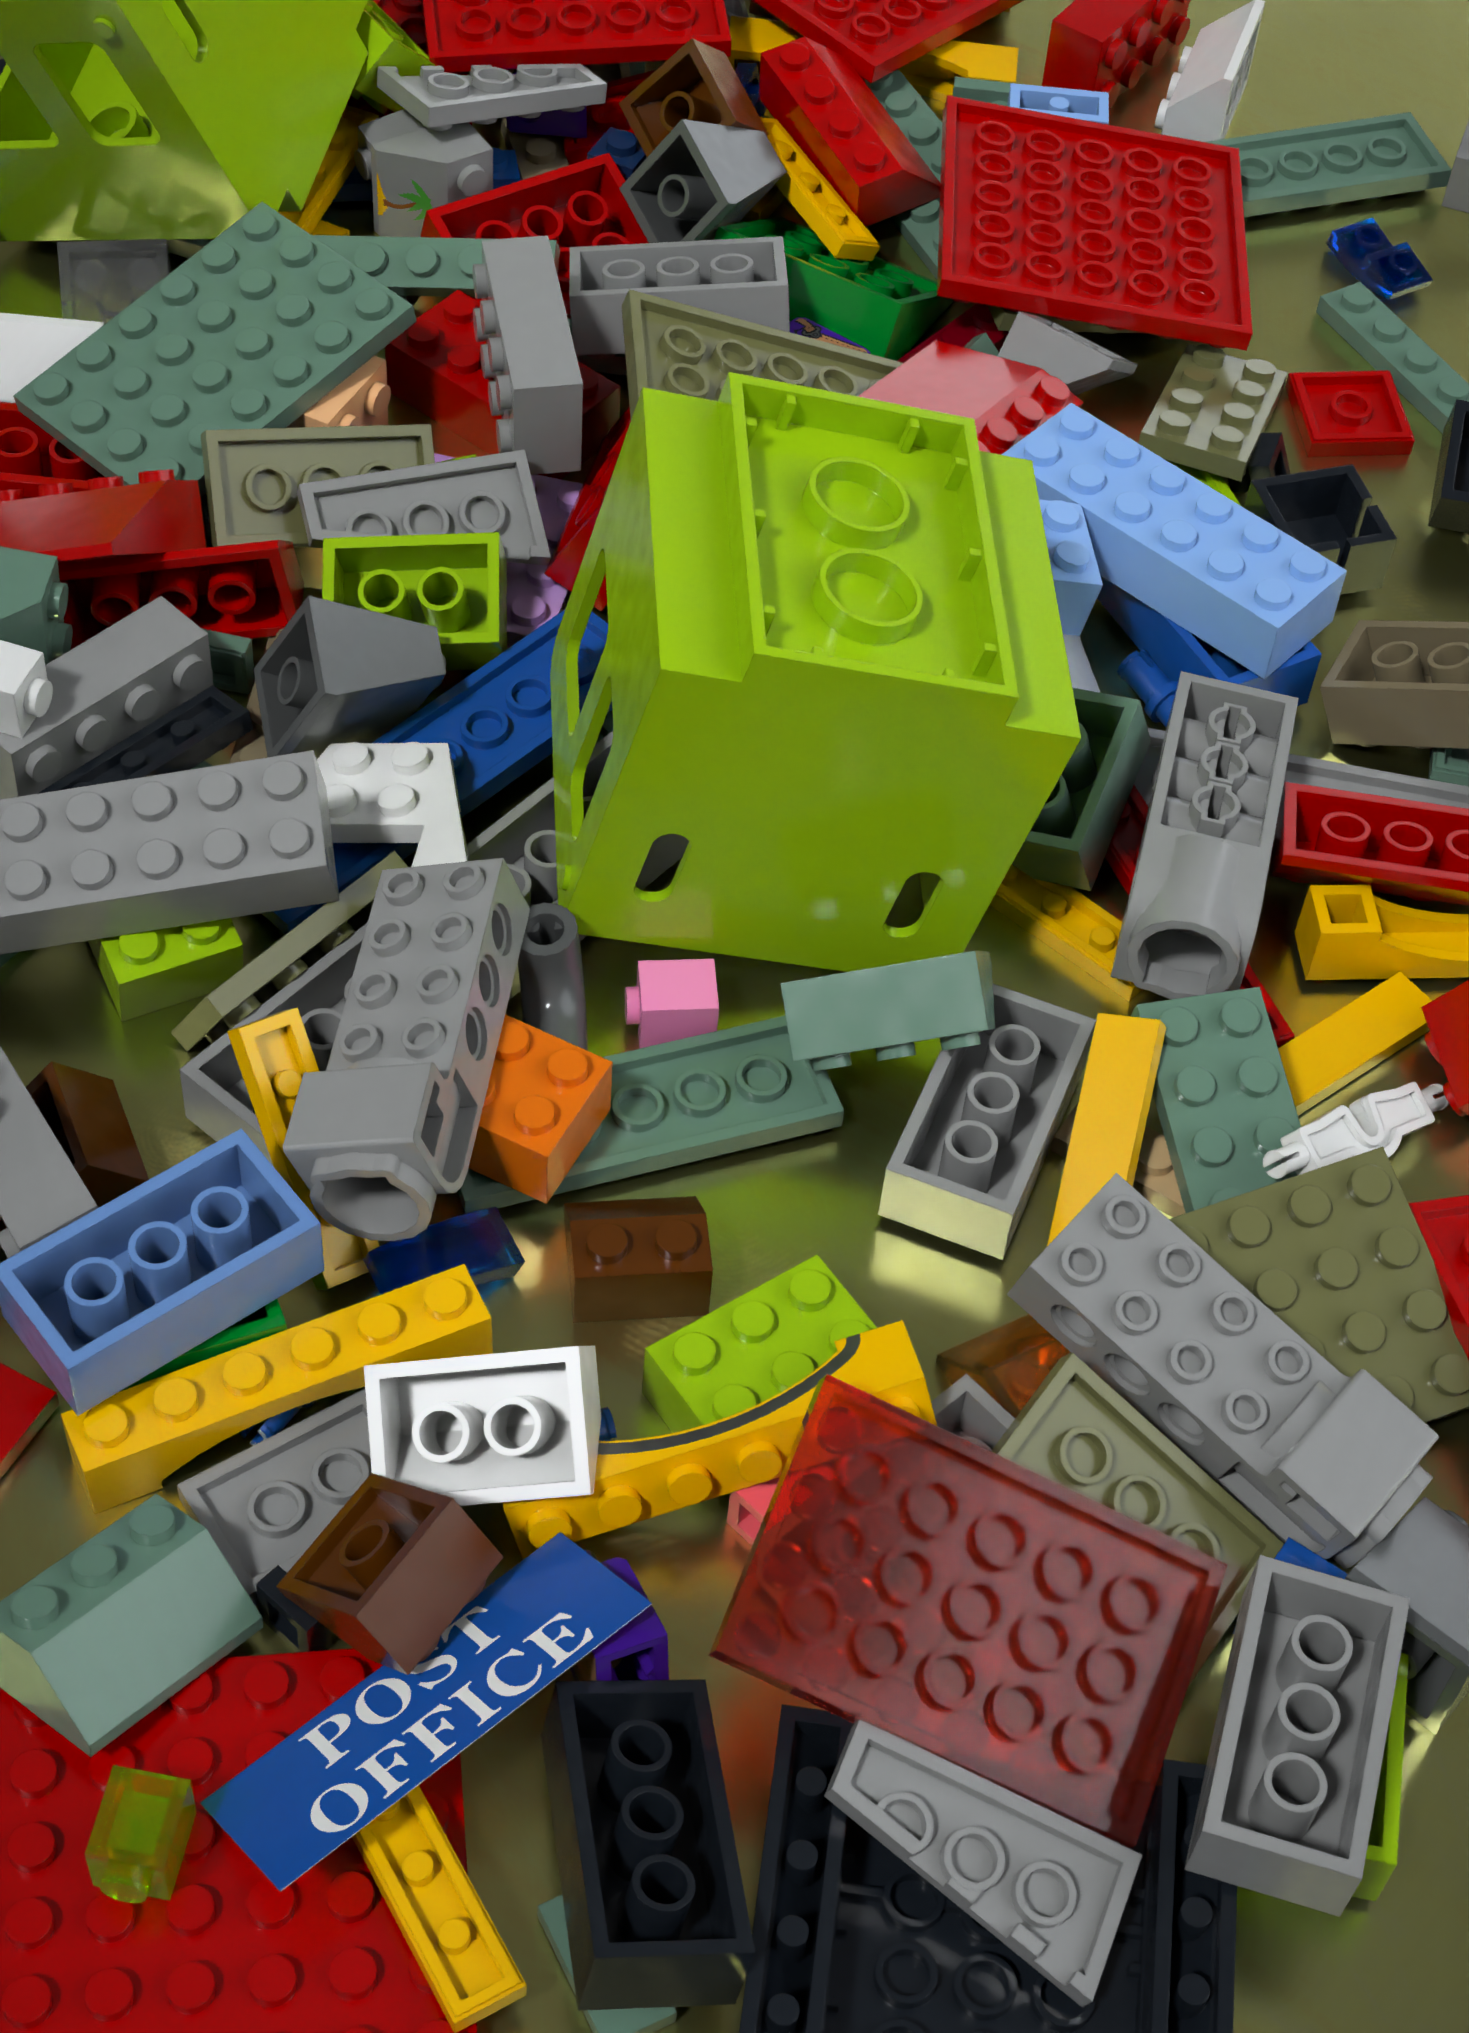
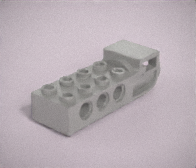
[1110,671,1299,999]
[283,858,530,1241]
[1007,1173,1439,1570]

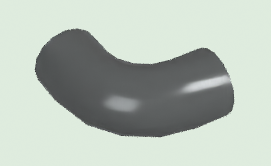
[518,903,588,1051]

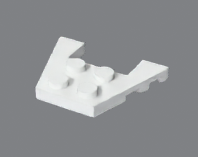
[317,742,468,867]

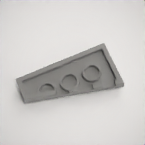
[377,64,607,131]
[297,449,551,565]
[824,1718,1142,2008]

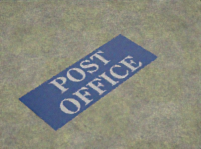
[200,1532,653,1892]

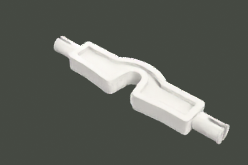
[1263,1082,1449,1179]

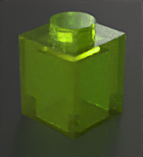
[85,1765,197,1903]

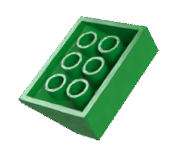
[714,217,954,361]

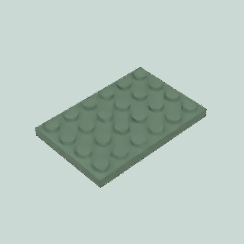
[13,202,417,497]

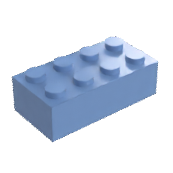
[0,1128,324,1416]

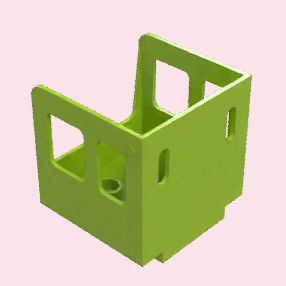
[0,0,369,241]
[550,372,1081,972]

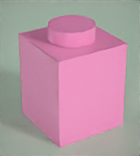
[625,959,719,1049]

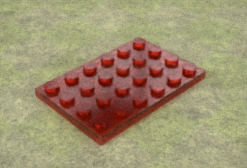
[708,1374,1228,1848]

